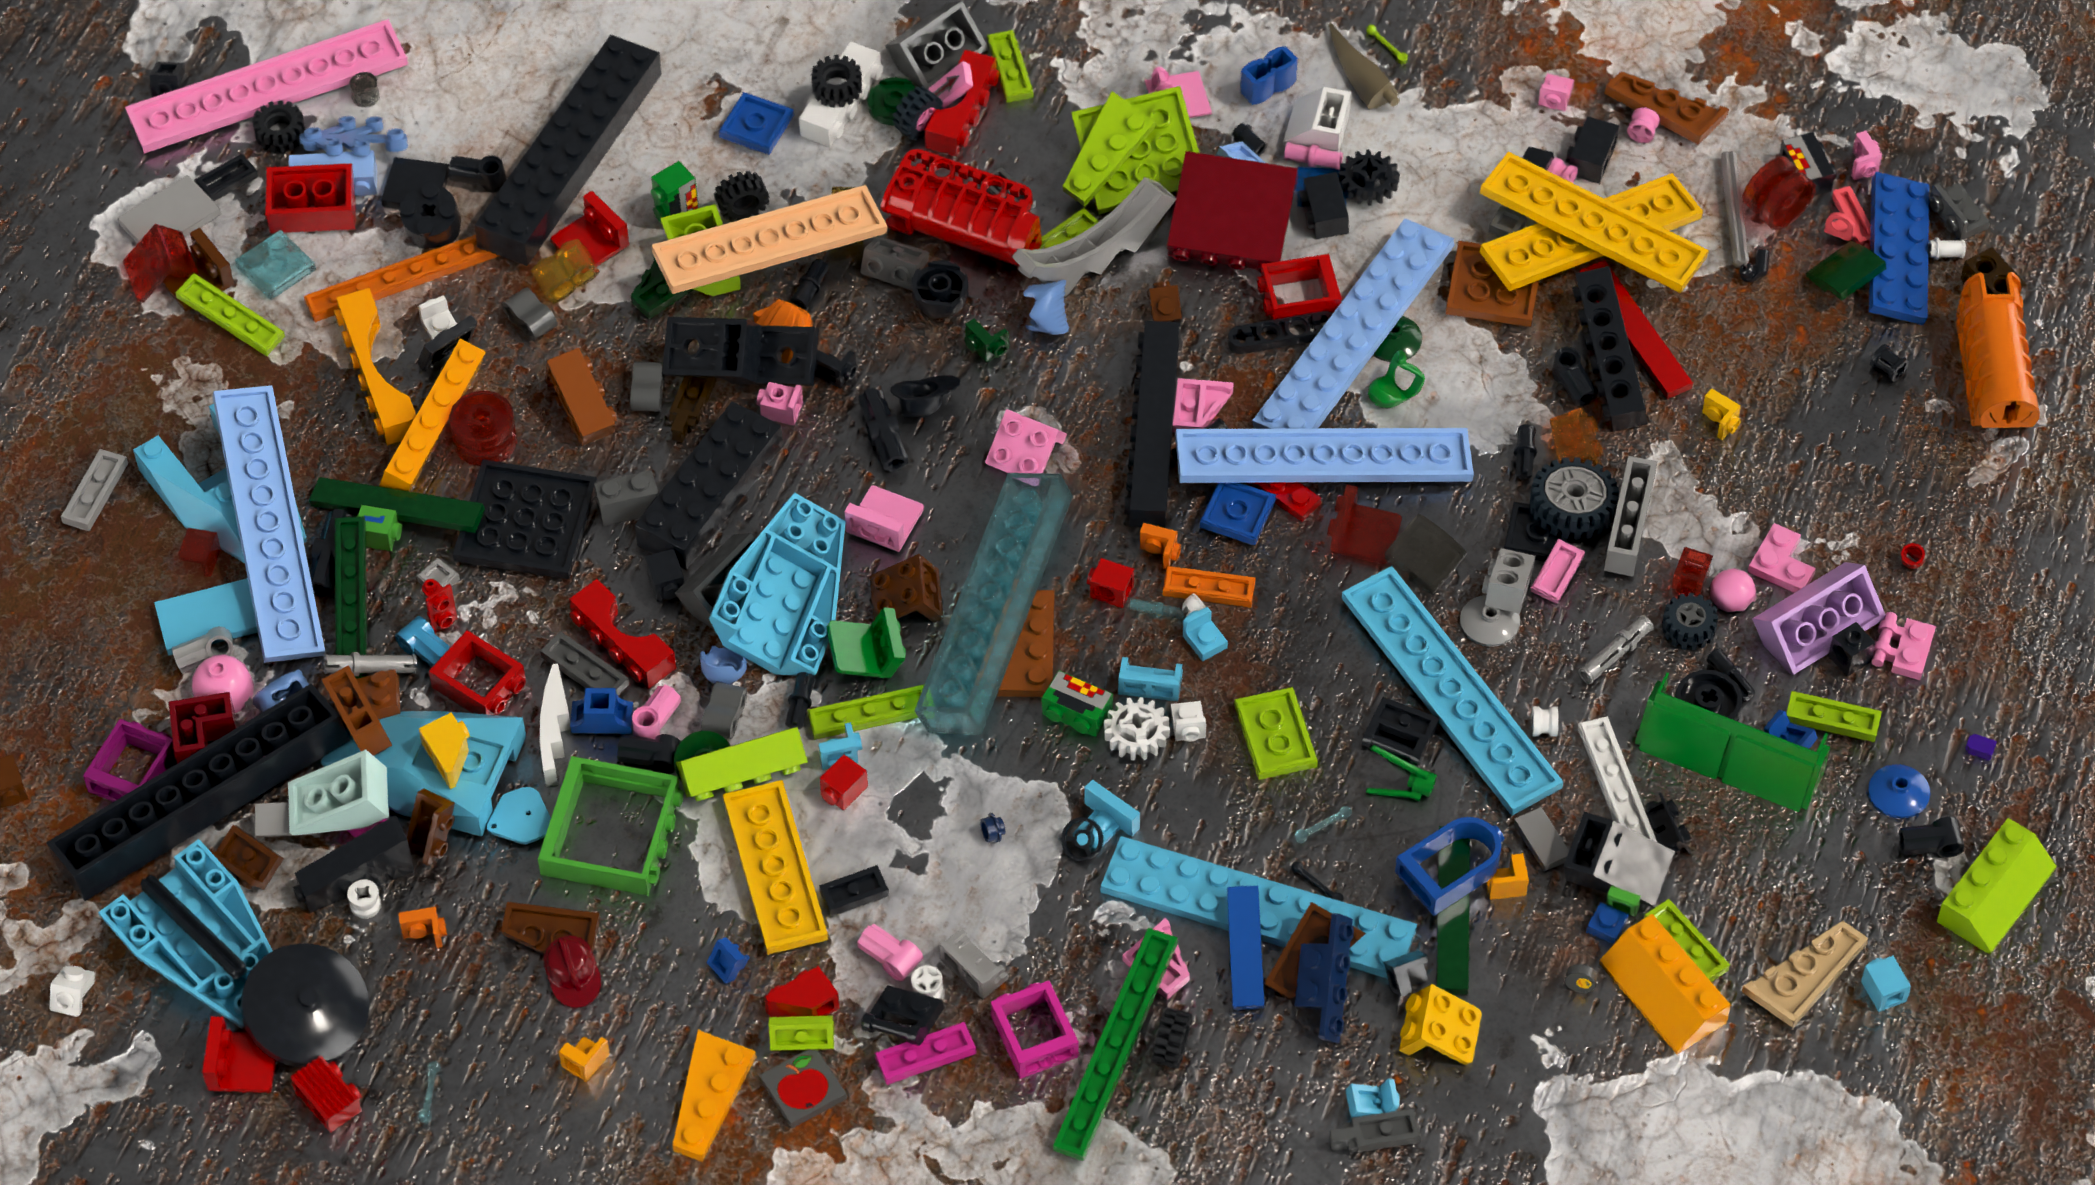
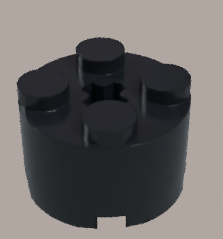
[399,182,462,249]

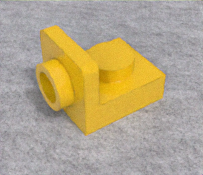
[1702,388,1741,440]

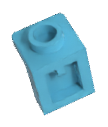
[1183,607,1228,662]
[818,722,862,770]

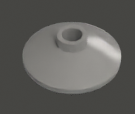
[1460,595,1520,647]

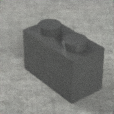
[594,470,658,526]

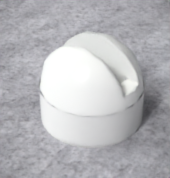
[1182,593,1206,617]

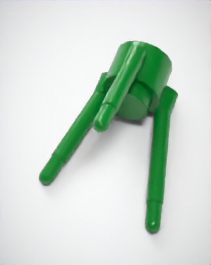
[1366,745,1437,801]

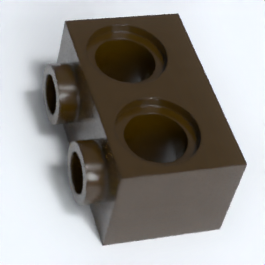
[1960,247,2028,302]

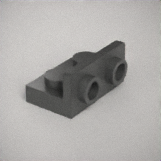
[1929,183,1990,240]
[861,236,929,290]

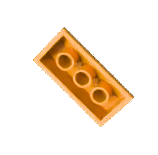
[1599,914,1731,1055]

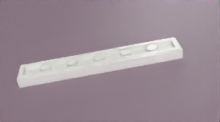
[1578,716,1657,842]

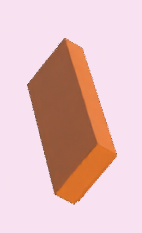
[1163,566,1256,608]

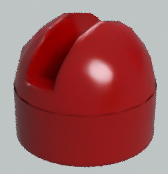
[1901,543,1925,569]

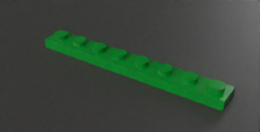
[1053,928,1178,1162]

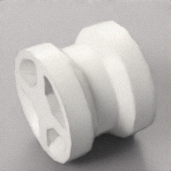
[1531,706,1558,737]
[347,879,381,919]
[911,965,943,999]

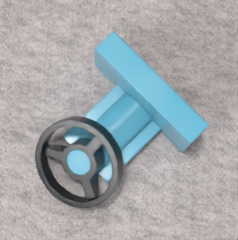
[1061,779,1140,861]

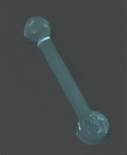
[1295,806,1352,843]
[418,1061,441,1124]

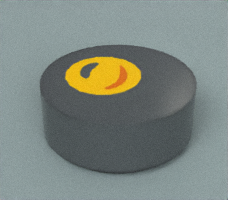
[1565,964,1598,993]

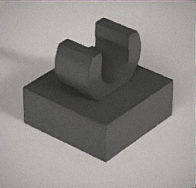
[1489,205,1527,238]

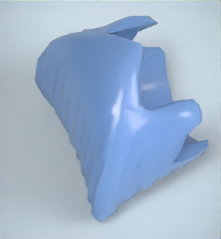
[1023,280,1069,335]
[253,670,309,712]

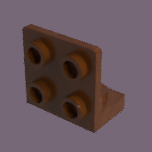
[156,227,234,311]
[870,554,944,623]

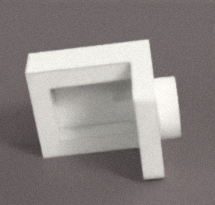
[50,966,95,1017]

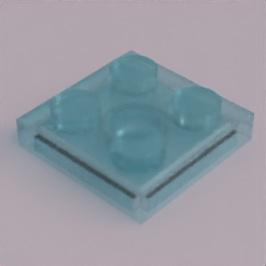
[235,230,316,300]

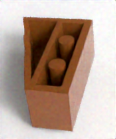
[545,348,617,446]

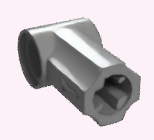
[172,626,233,673]

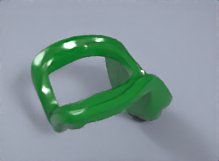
[1368,350,1425,408]

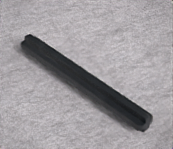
[140,875,247,979]

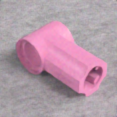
[632,684,681,739]
[857,924,923,982]

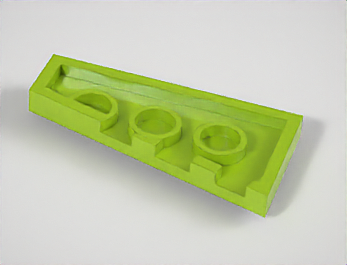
[1063,91,1156,206]

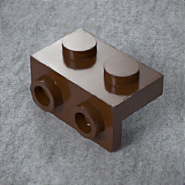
[407,788,455,866]
[209,825,284,890]

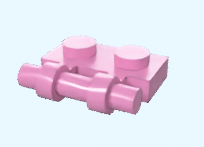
[1871,612,1936,680]

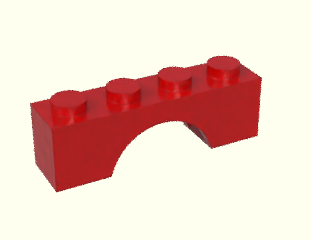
[925,49,1000,157]
[569,579,676,689]

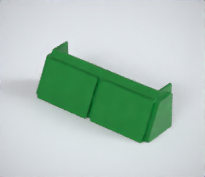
[1635,672,1830,812]

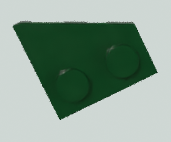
[631,257,694,320]

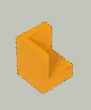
[1486,853,1529,900]
[559,1037,610,1082]

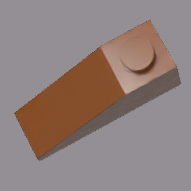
[322,665,392,756]

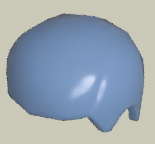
[700,646,747,684]

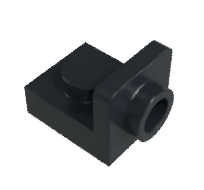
[150,62,185,98]
[815,349,858,389]

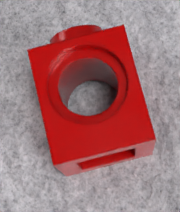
[1087,558,1134,608]

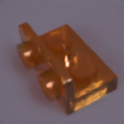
[1549,407,1604,467]

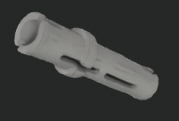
[1578,615,1654,685]
[323,652,417,676]

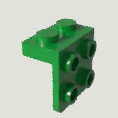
[826,607,906,678]

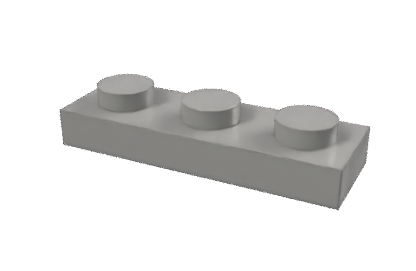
[61,449,128,531]

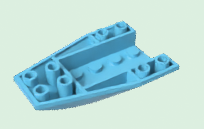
[709,492,846,676]
[98,839,273,1028]

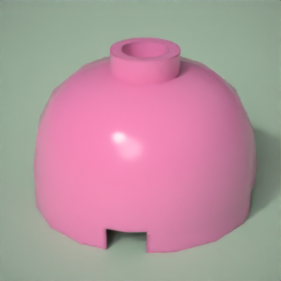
[192,655,254,713]

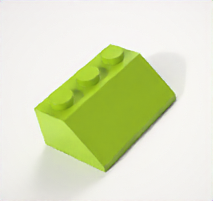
[661,204,741,296]

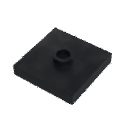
[417,315,477,371]

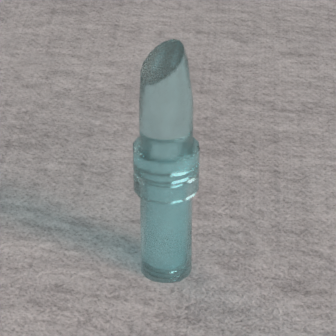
[1129,598,1186,619]

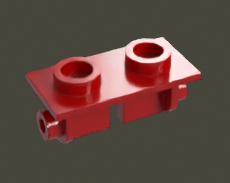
[422,579,458,633]

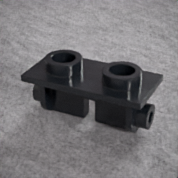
[1645,792,1693,858]

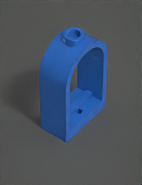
[1395,817,1504,916]

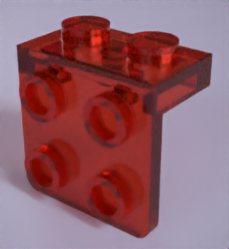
[1327,485,1402,564]

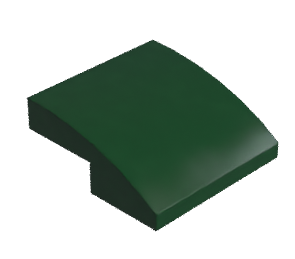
[1806,241,1886,301]

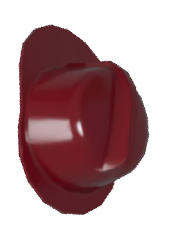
[543,935,601,1008]

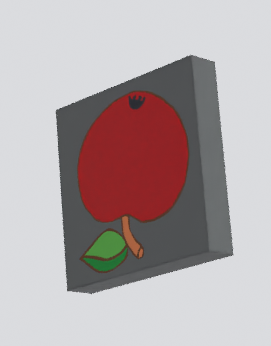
[759,1049,847,1129]

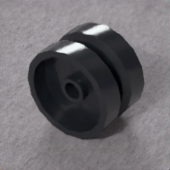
[1675,670,1742,722]

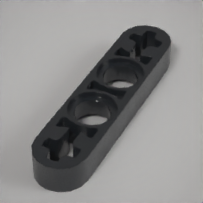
[1228,311,1333,354]

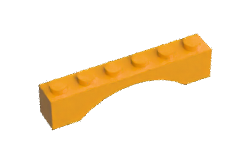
[334,288,416,445]
[379,338,486,491]

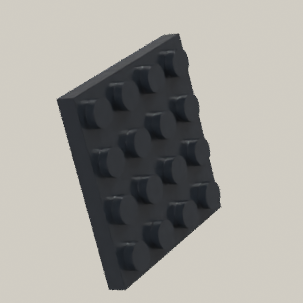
[453,459,598,579]

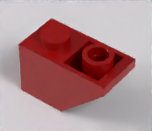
[764,966,840,1017]

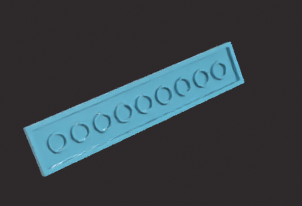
[1342,566,1563,816]
[1100,836,1417,979]

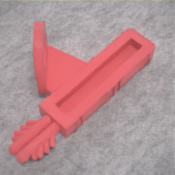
[1824,186,1871,250]

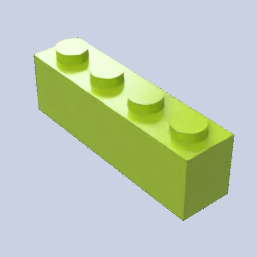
[676,727,808,801]

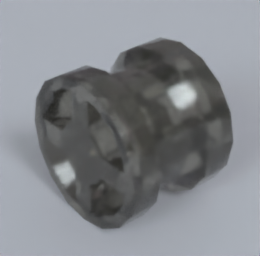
[350,72,380,108]

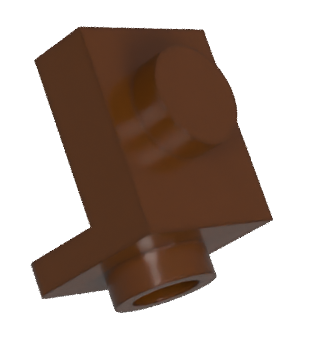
[1147,281,1182,322]

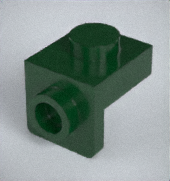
[964,318,1009,363]

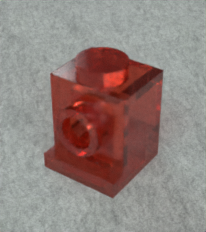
[1671,547,1713,597]

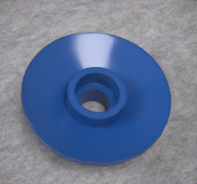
[1868,764,1930,819]

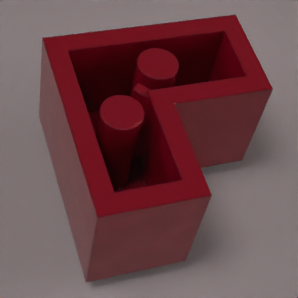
[168,692,237,764]

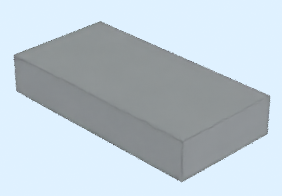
[1514,807,1569,872]

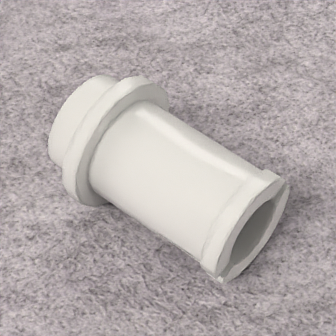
[1928,237,1966,260]

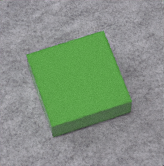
[1607,886,1641,917]

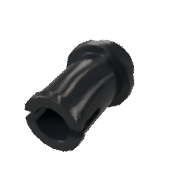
[1232,123,1268,156]

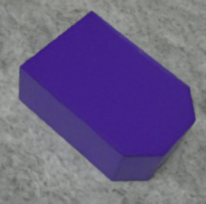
[1965,734,1997,761]

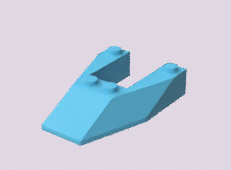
[133,403,307,563]

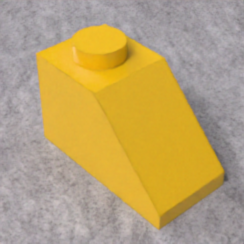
[418,712,470,790]

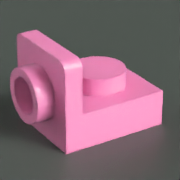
[1538,73,1574,111]

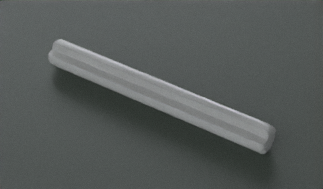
[1720,151,1749,268]

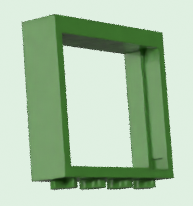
[538,756,684,896]

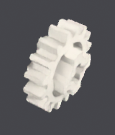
[1104,697,1170,760]

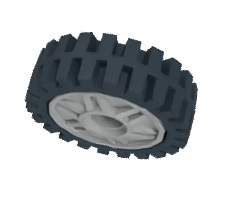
[1530,457,1619,540]

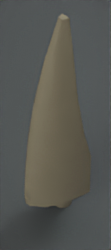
[1328,22,1400,109]

